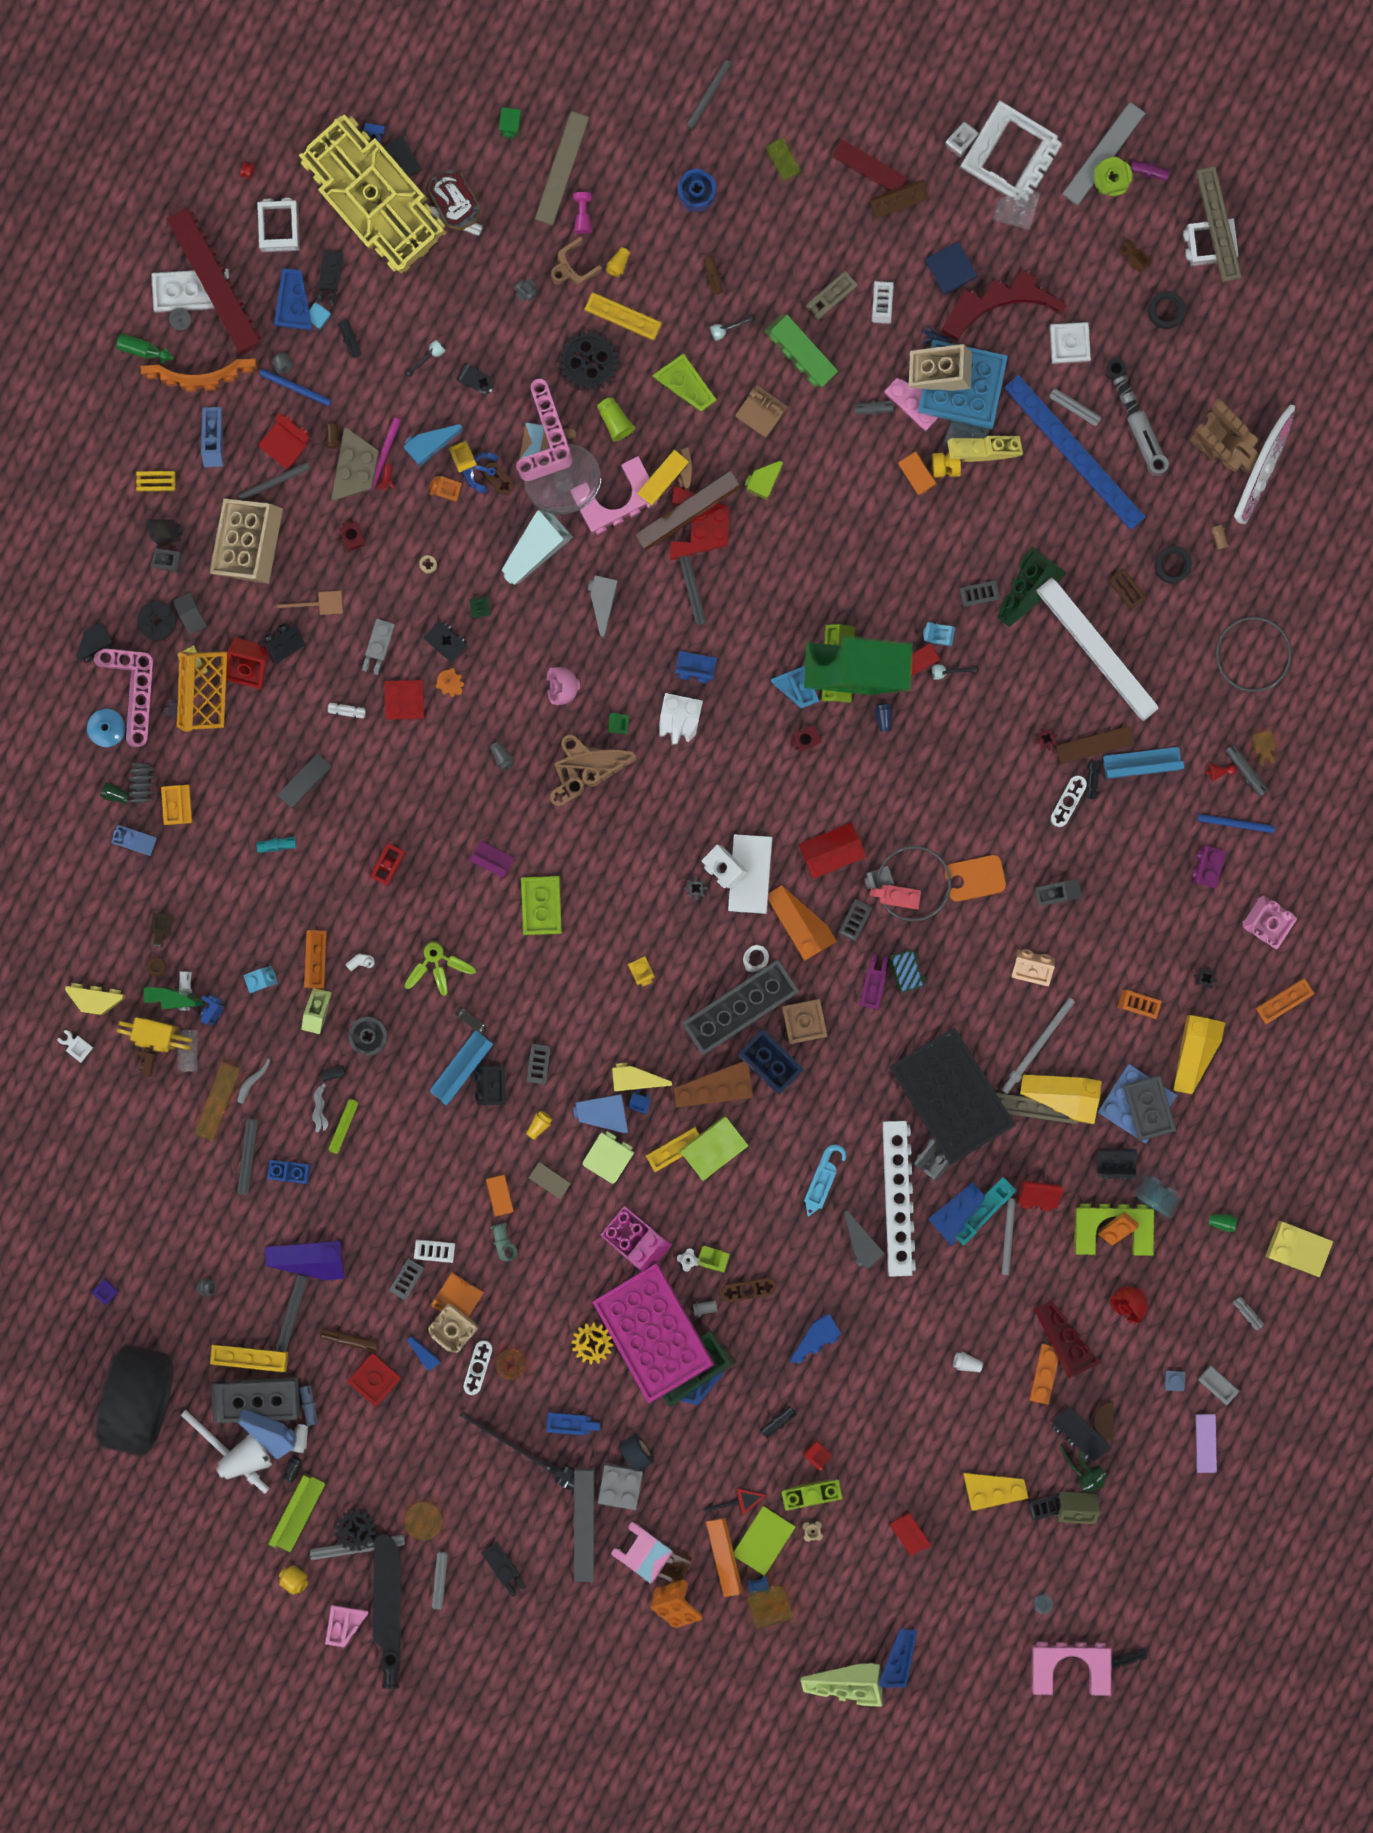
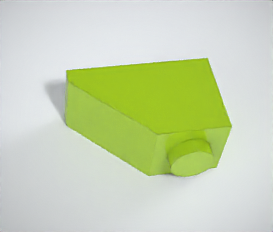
[745,461,783,500]

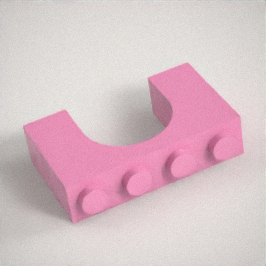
[570,456,660,535]
[1031,1641,1111,1695]

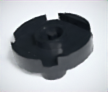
[137,602,176,641]

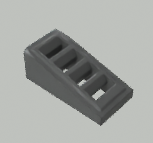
[959,581,1000,608]
[838,899,872,942]
[526,1044,551,1084]
[389,1258,425,1300]

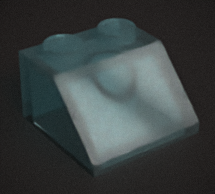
[1133,1176,1180,1219]

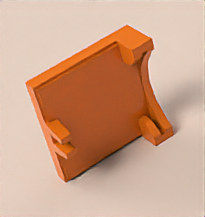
[431,1272,484,1317]

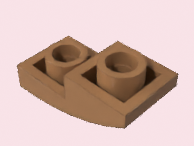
[677,448,692,491]

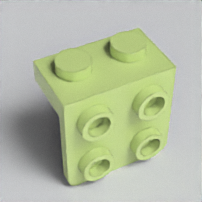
[583,1131,634,1183]

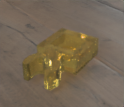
[1252,731,1275,766]

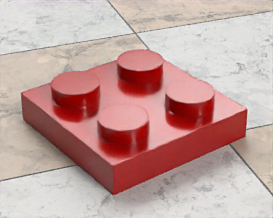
[384,680,424,720]
[347,1353,402,1407]

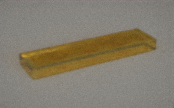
[195,1062,240,1141]

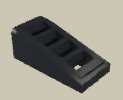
[1027,1493,1060,1521]

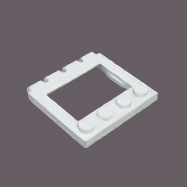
[960,101,1062,203]

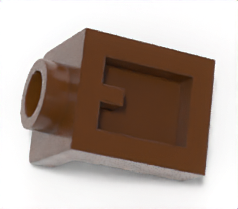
[135,1047,157,1077]

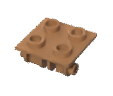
[735,385,788,438]

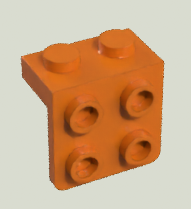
[650,1579,703,1628]

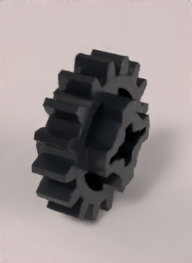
[335,1509,377,1551]

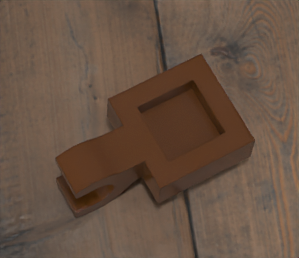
[1118,239,1153,272]

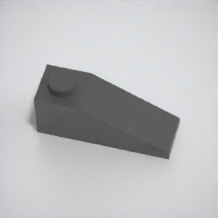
[843,1210,884,1269]

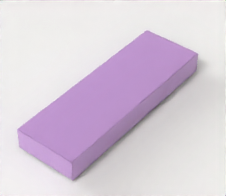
[1195,1414,1217,1473]

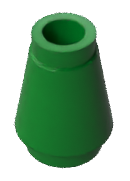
[1209,1214,1238,1233]

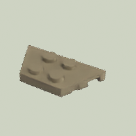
[331,427,380,501]

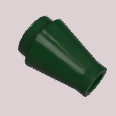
[100,782,129,804]

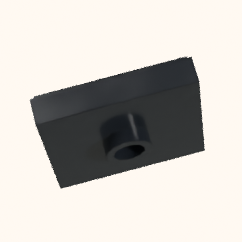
[384,136,422,177]

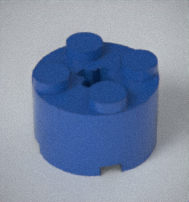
[678,169,716,212]

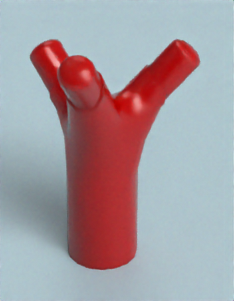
[377,464,395,491]

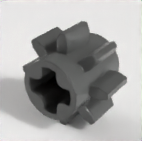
[514,278,538,302]
[684,877,708,901]

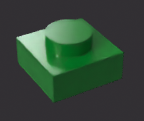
[608,713,629,735]

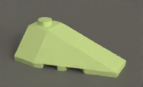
[801,1663,882,1706]

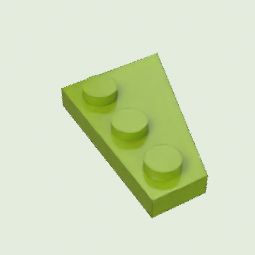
[652,354,717,412]

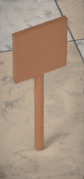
[277,591,343,615]

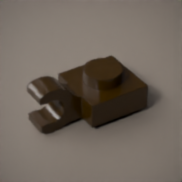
[150,913,173,948]

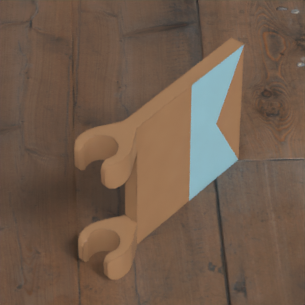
[519,423,577,469]

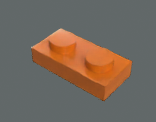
[1098,1212,1139,1246]

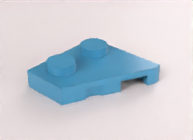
[771,666,819,709]

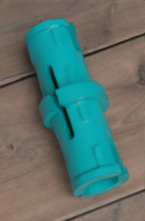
[256,836,296,853]

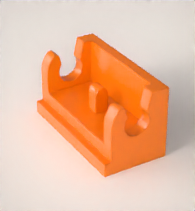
[898,451,938,495]

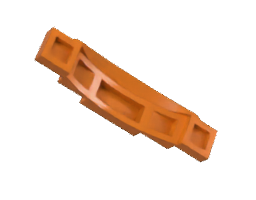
[141,359,258,392]

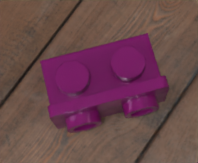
[1191,845,1226,888]

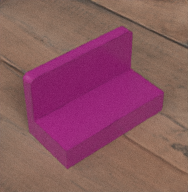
[469,841,514,878]

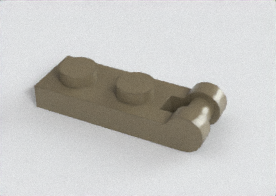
[805,271,858,321]

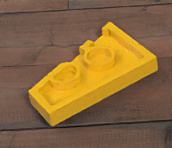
[963,1472,1028,1511]

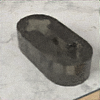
[454,1006,489,1036]

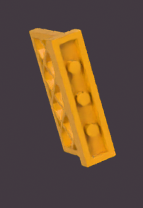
[177,651,227,731]

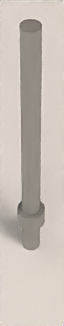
[1001,998,1075,1094]

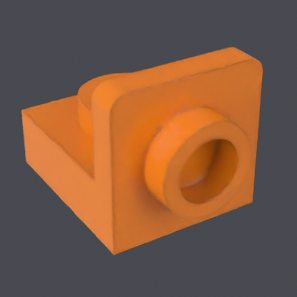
[429,476,462,502]

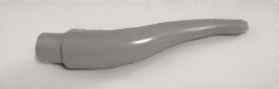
[237,1058,270,1104]

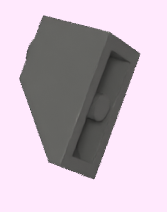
[1035,879,1082,906]

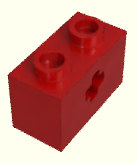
[370,843,406,887]

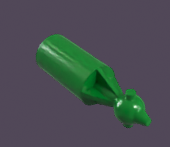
[116,333,174,364]

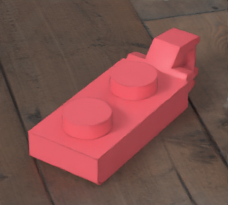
[870,885,921,910]

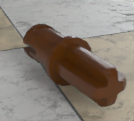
[703,256,724,295]

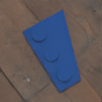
[274,268,313,331]

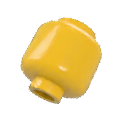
[279,1565,308,1595]

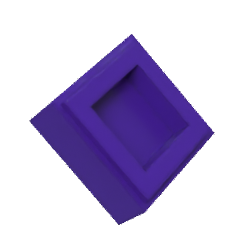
[91,1278,119,1305]

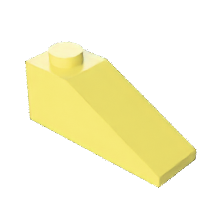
[612,1063,672,1091]

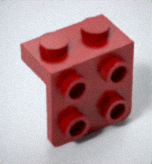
[259,413,311,469]

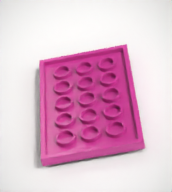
[592,1263,715,1403]

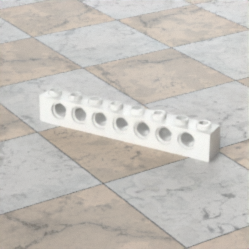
[882,1121,916,1276]

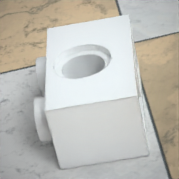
[702,845,748,889]

